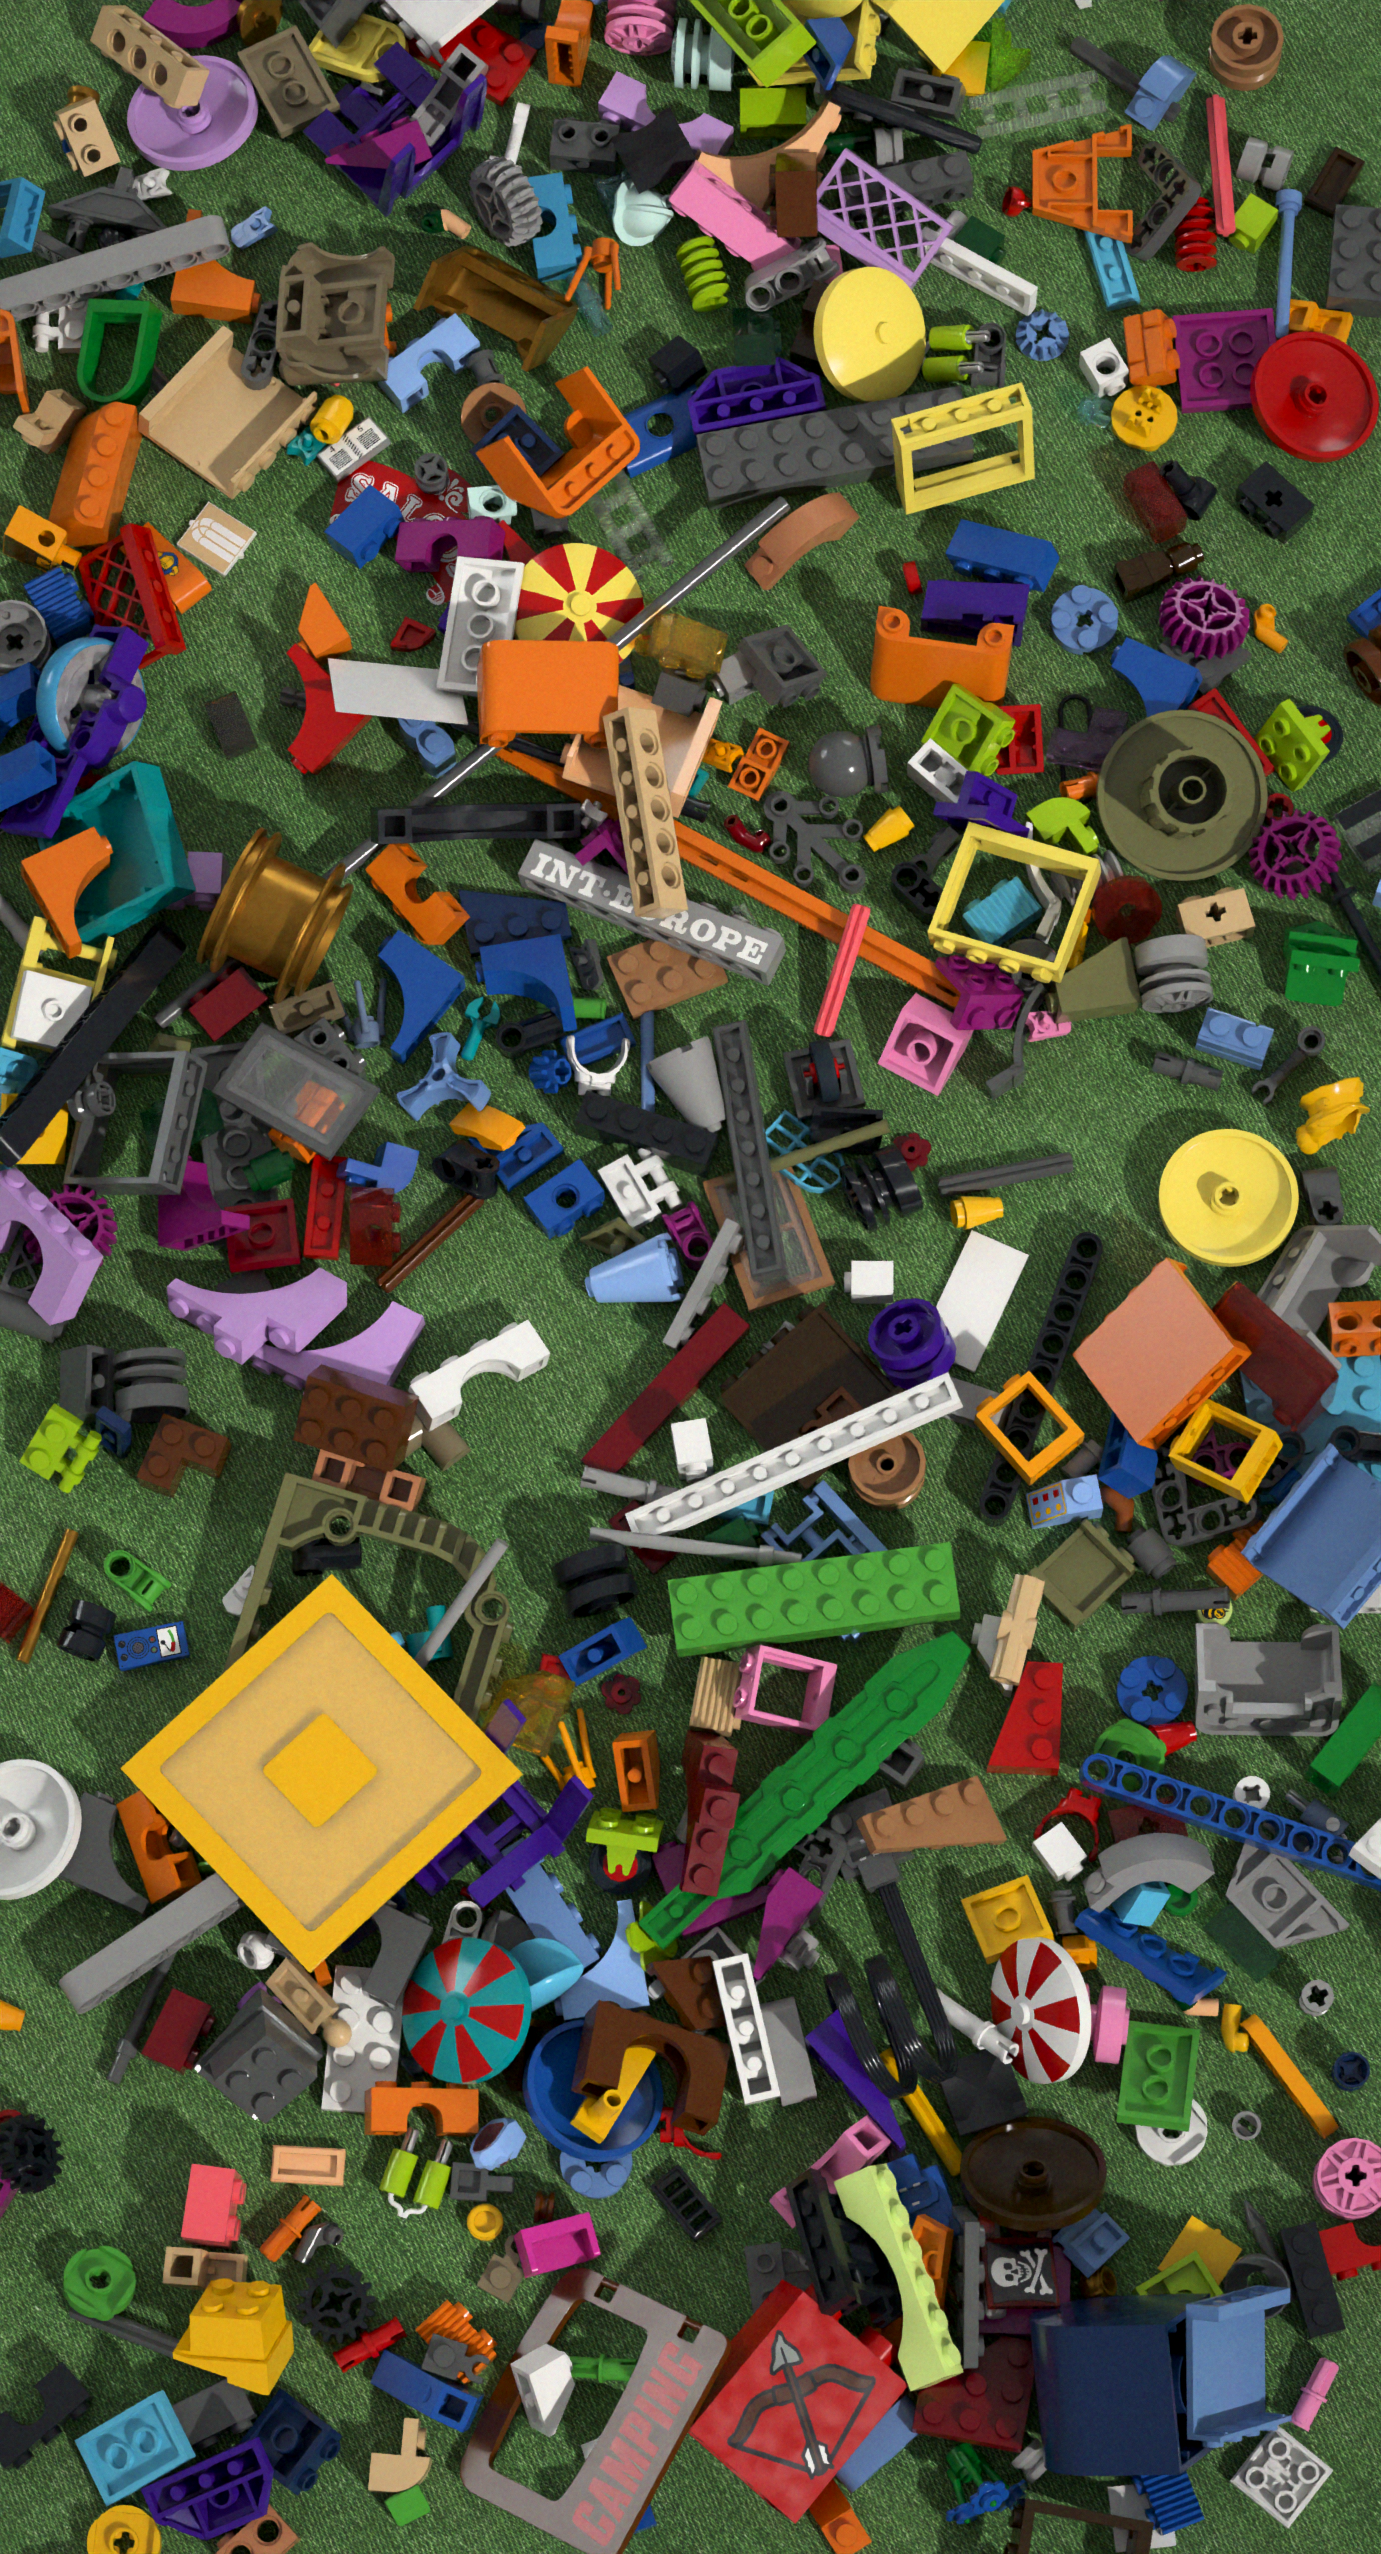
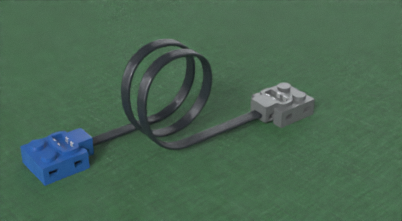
[823,1788,960,2238]

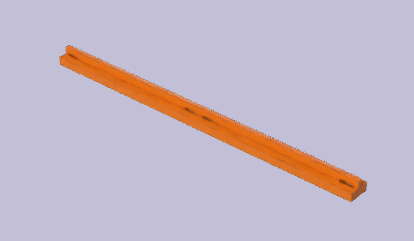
[494,734,961,1009]

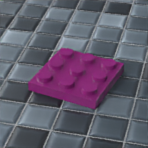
[1172,308,1276,414]

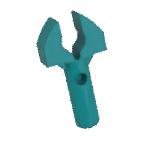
[461,997,501,1061]

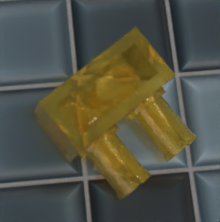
[634,613,728,679]

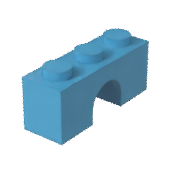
[528,172,582,282]

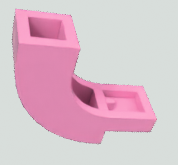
[769,2114,892,2229]

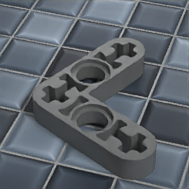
[1126,141,1201,261]
[241,300,280,390]
[1152,1446,1262,1547]
[793,1823,847,1928]

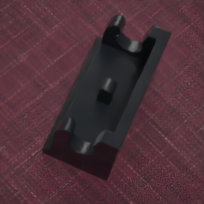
[809,1106,883,1155]

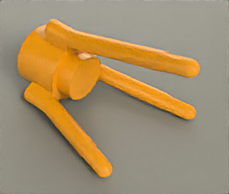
[534,1708,597,1791]

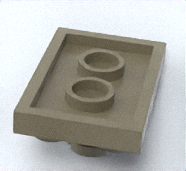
[237,25,341,139]

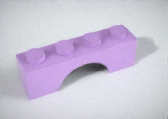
[598,71,734,156]

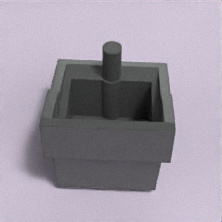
[194,1988,323,2124]

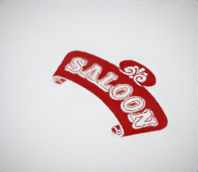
[329,460,472,605]

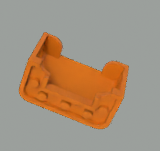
[870,606,1014,709]
[477,640,619,749]

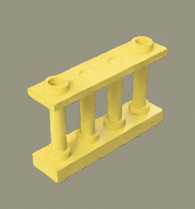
[0,916,118,1053]

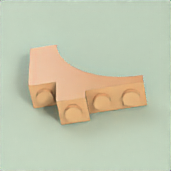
[695,99,842,212]

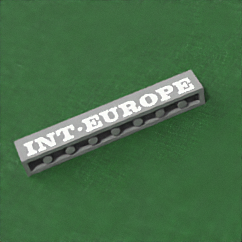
[518,839,786,986]

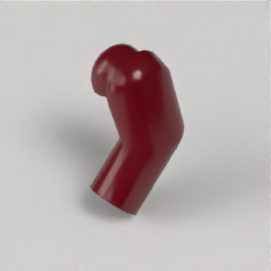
[724,815,771,853]

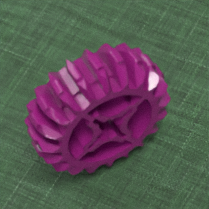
[1158,575,1250,661]
[1249,808,1342,901]
[23,1184,118,1267]

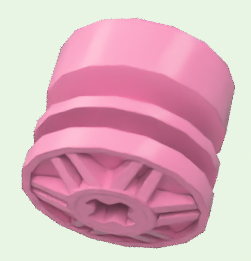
[604,0,677,56]
[1312,2138,1381,2221]

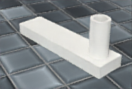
[917,210,1038,316]

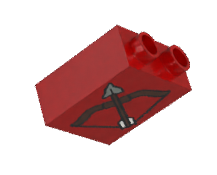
[688,2279,908,2524]

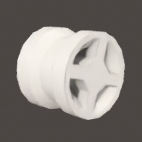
[1233,1776,1270,1810]

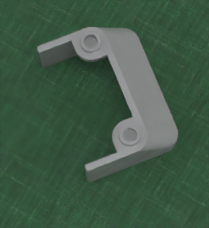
[1239,1225,1381,1371]

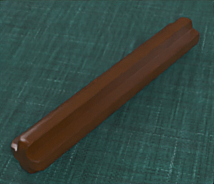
[376,1193,484,1293]

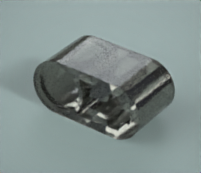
[204,691,258,761]

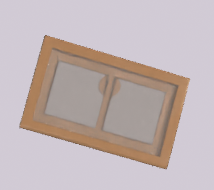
[702,1167,835,1313]

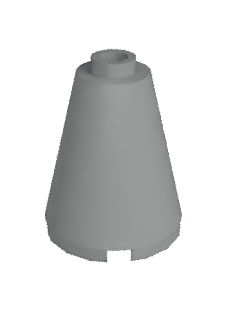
[646,1036,726,1133]

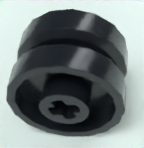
[551,1544,639,1619]

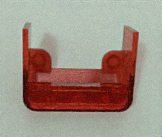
[1211,1281,1339,1435]

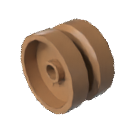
[1208,4,1284,91]
[848,1432,926,1511]

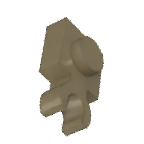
[476,2234,524,2305]

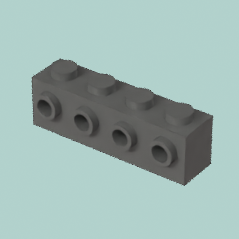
[836,150,974,224]

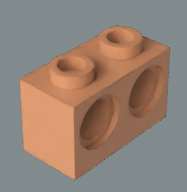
[215,2504,301,2554]

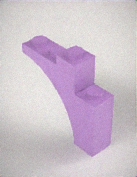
[167,1267,347,1365]
[250,1301,425,1395]

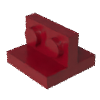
[224,1198,302,1273]

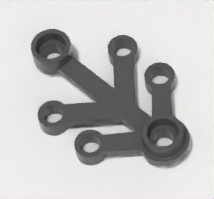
[764,791,866,894]

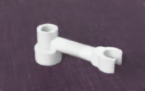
[489,102,530,169]

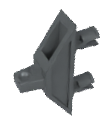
[47,167,167,254]

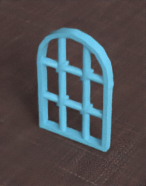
[765,1110,845,1193]

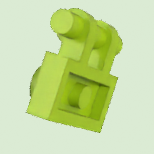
[19,1403,102,1493]

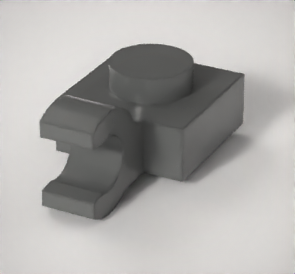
[910,826,964,878]
[450,2162,515,2202]

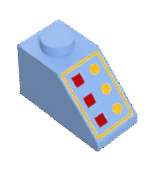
[1025,1474,1103,1529]

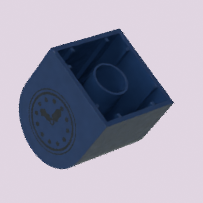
[1029,2293,1214,2476]

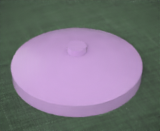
[127,55,258,171]

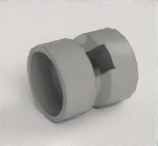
[1236,136,1294,191]

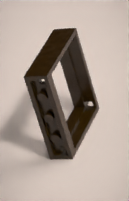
[1003,2498,1154,2554]

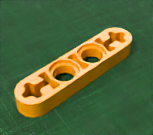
[1239,2014,1339,2139]

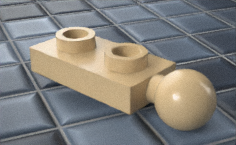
[265,1958,352,2048]

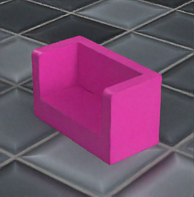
[513,2212,601,2278]

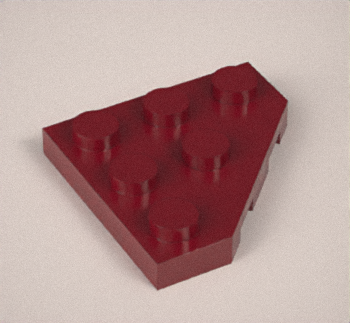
[912,2336,1035,2453]

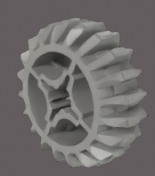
[469,156,543,247]

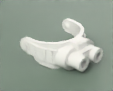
[566,1035,630,1096]

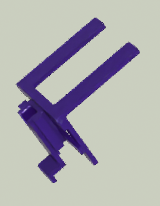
[413,1698,594,1908]

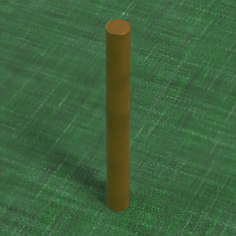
[15,1528,79,1664]

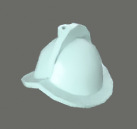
[612,178,674,246]

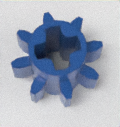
[529,1050,571,1093]

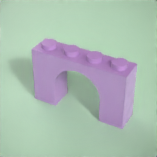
[0,1167,104,1325]

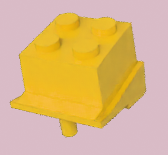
[172,2278,294,2395]

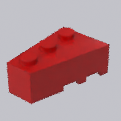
[986,1661,1063,1776]

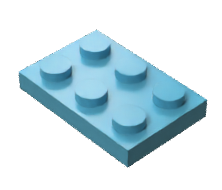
[74,2390,196,2507]

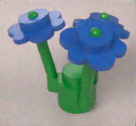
[945,2443,1028,2524]

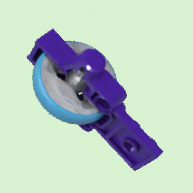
[0,624,149,839]

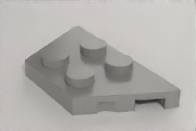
[1224,1827,1350,1950]

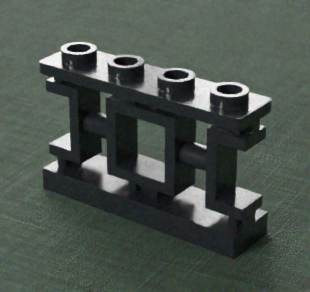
[785,2168,903,2329]

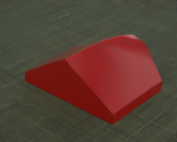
[995,704,1044,775]

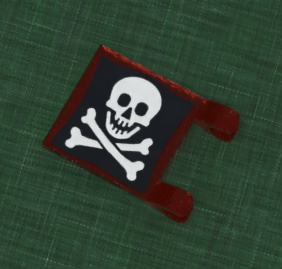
[978,2213,1061,2310]

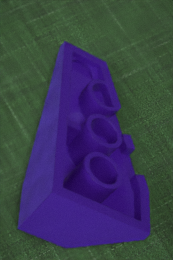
[805,2009,906,2152]

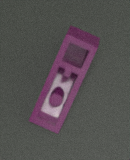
[753,1867,826,1980]

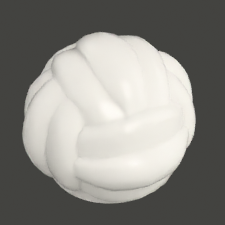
[237,1930,275,1970]

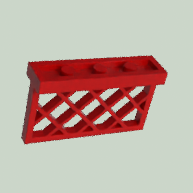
[78,523,186,670]

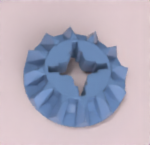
[1015,309,1069,361]

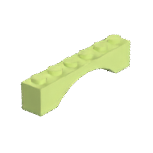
[834,2163,964,2391]

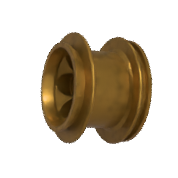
[196,827,354,1004]

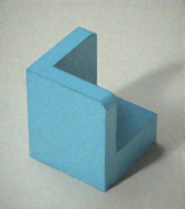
[1111,1881,1171,1926]

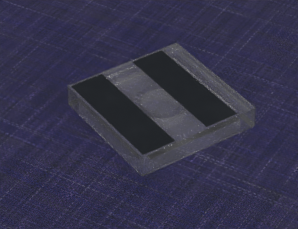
[1332,788,1381,875]

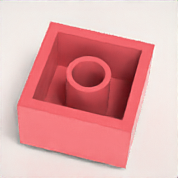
[181,2164,247,2249]

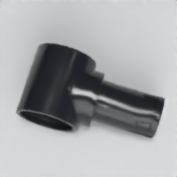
[1159,460,1217,521]

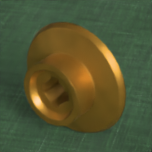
[236,0,283,47]

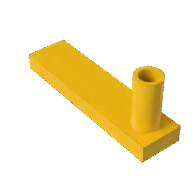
[570,2010,656,2144]

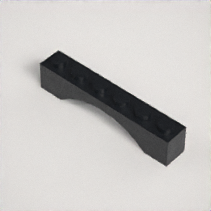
[370,801,581,844]

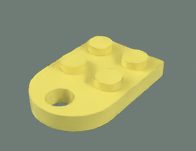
[308,13,409,83]

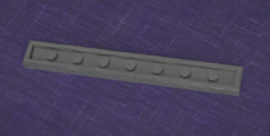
[712,1020,788,1282]

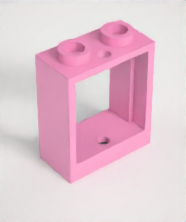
[733,1645,838,1737]

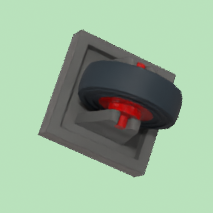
[783,1038,866,1121]

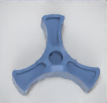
[397,1032,491,1121]

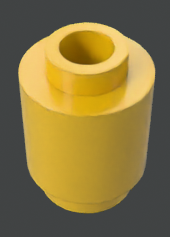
[310,395,354,444]

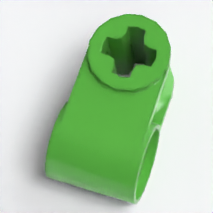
[104,1550,172,1613]

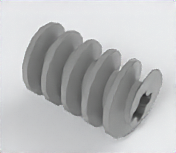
[1050,850,1126,908]

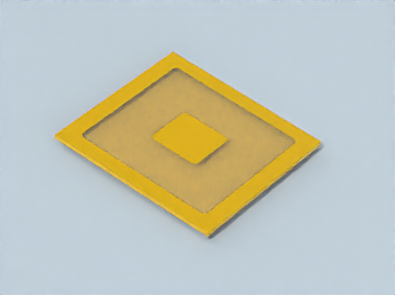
[120,1574,523,1973]

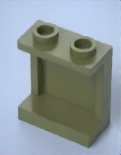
[1026,1518,1135,1633]

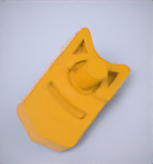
[701,738,744,773]

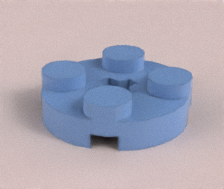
[1051,585,1118,655]
[560,2152,633,2199]

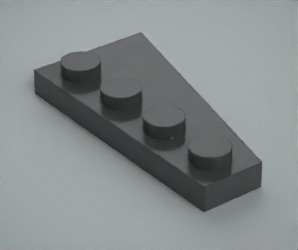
[952,2206,985,2369]

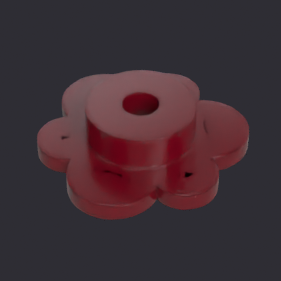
[894,1133,931,1172]
[601,1674,641,1715]

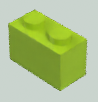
[740,85,806,140]

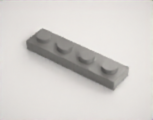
[662,1218,744,1352]

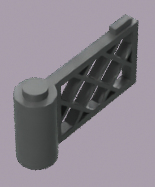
[0,1209,98,1344]

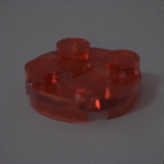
[1092,875,1162,944]

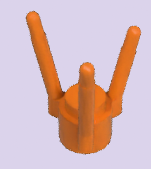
[564,237,621,310]

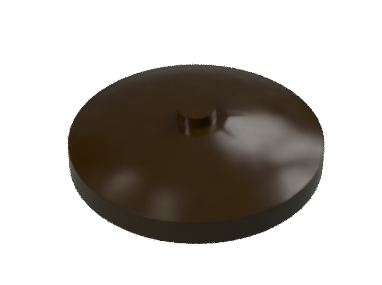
[960,2117,1107,2231]

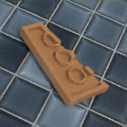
[856,1775,1007,1854]

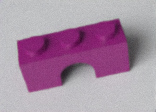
[395,516,505,573]

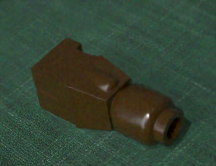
[1112,542,1204,604]

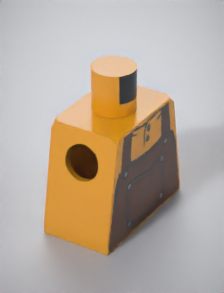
[3,505,82,572]

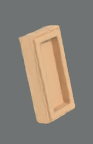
[270,2145,346,2187]

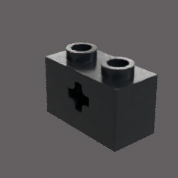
[1235,461,1315,545]

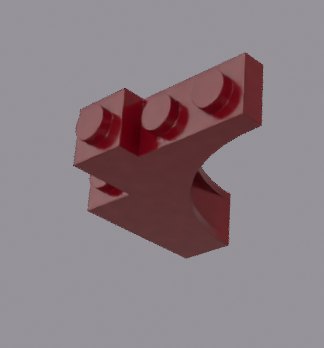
[679,1730,740,1897]

